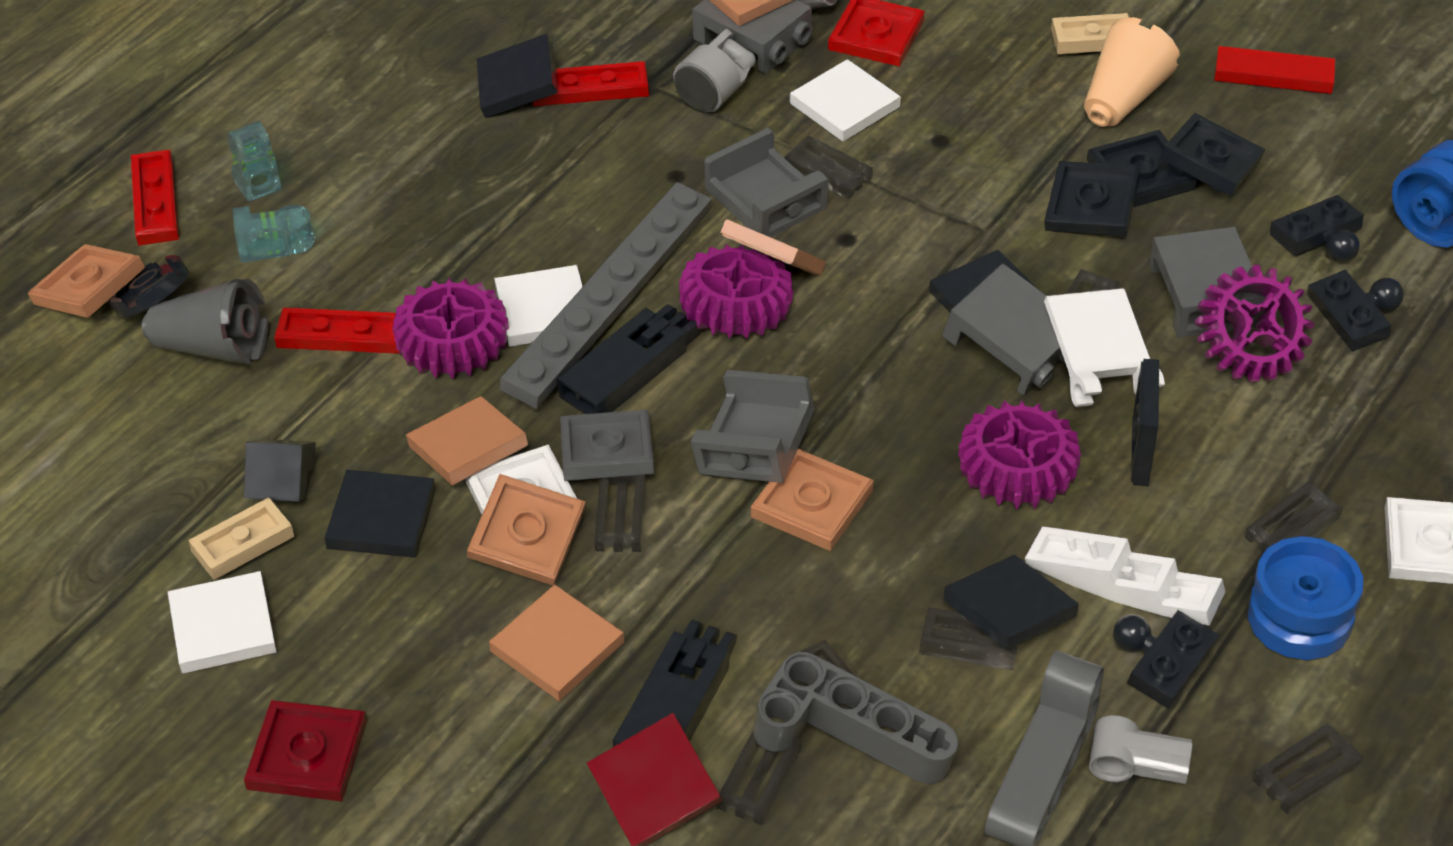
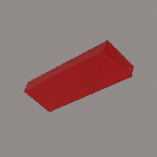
[1214,46,1335,94]
[533,61,649,106]
[130,150,179,246]
[274,307,399,354]

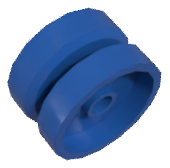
[1392,140,1453,248]
[1248,536,1363,660]

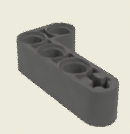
[984,650,1104,846]
[753,652,958,784]

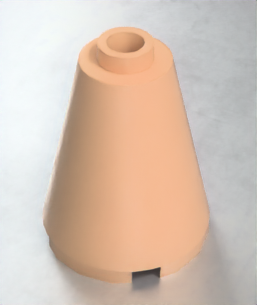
[1084,17,1180,127]

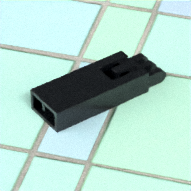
[557,304,702,414]
[612,620,737,747]

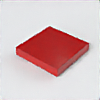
[828,0,925,67]

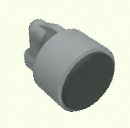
[673,29,755,112]

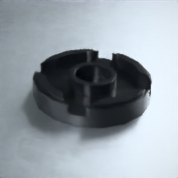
[109,255,189,317]

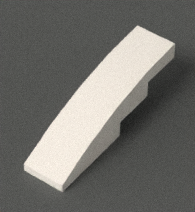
[1025,526,1225,625]

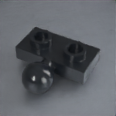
[1270,195,1364,262]
[1308,269,1404,352]
[1113,610,1219,709]

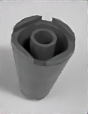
[142,279,268,364]

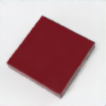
[244,700,367,802]
[586,713,723,846]

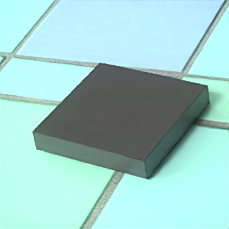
[560,410,654,481]

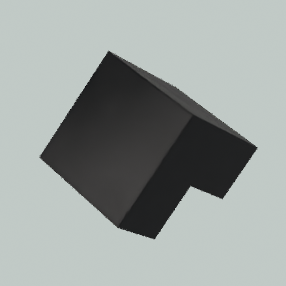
[244,439,316,502]

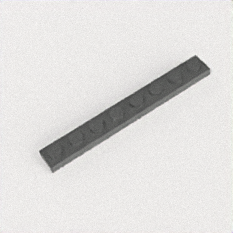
[500,182,712,409]

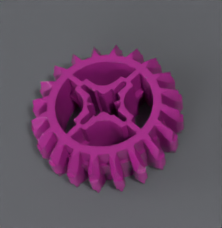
[679,244,793,339]
[1194,265,1315,383]
[393,277,509,380]
[958,400,1081,510]

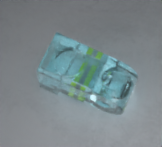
[227,121,281,202]
[233,205,315,263]

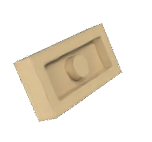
[1051,13,1129,54]
[188,497,294,580]

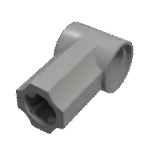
[1089,715,1192,784]

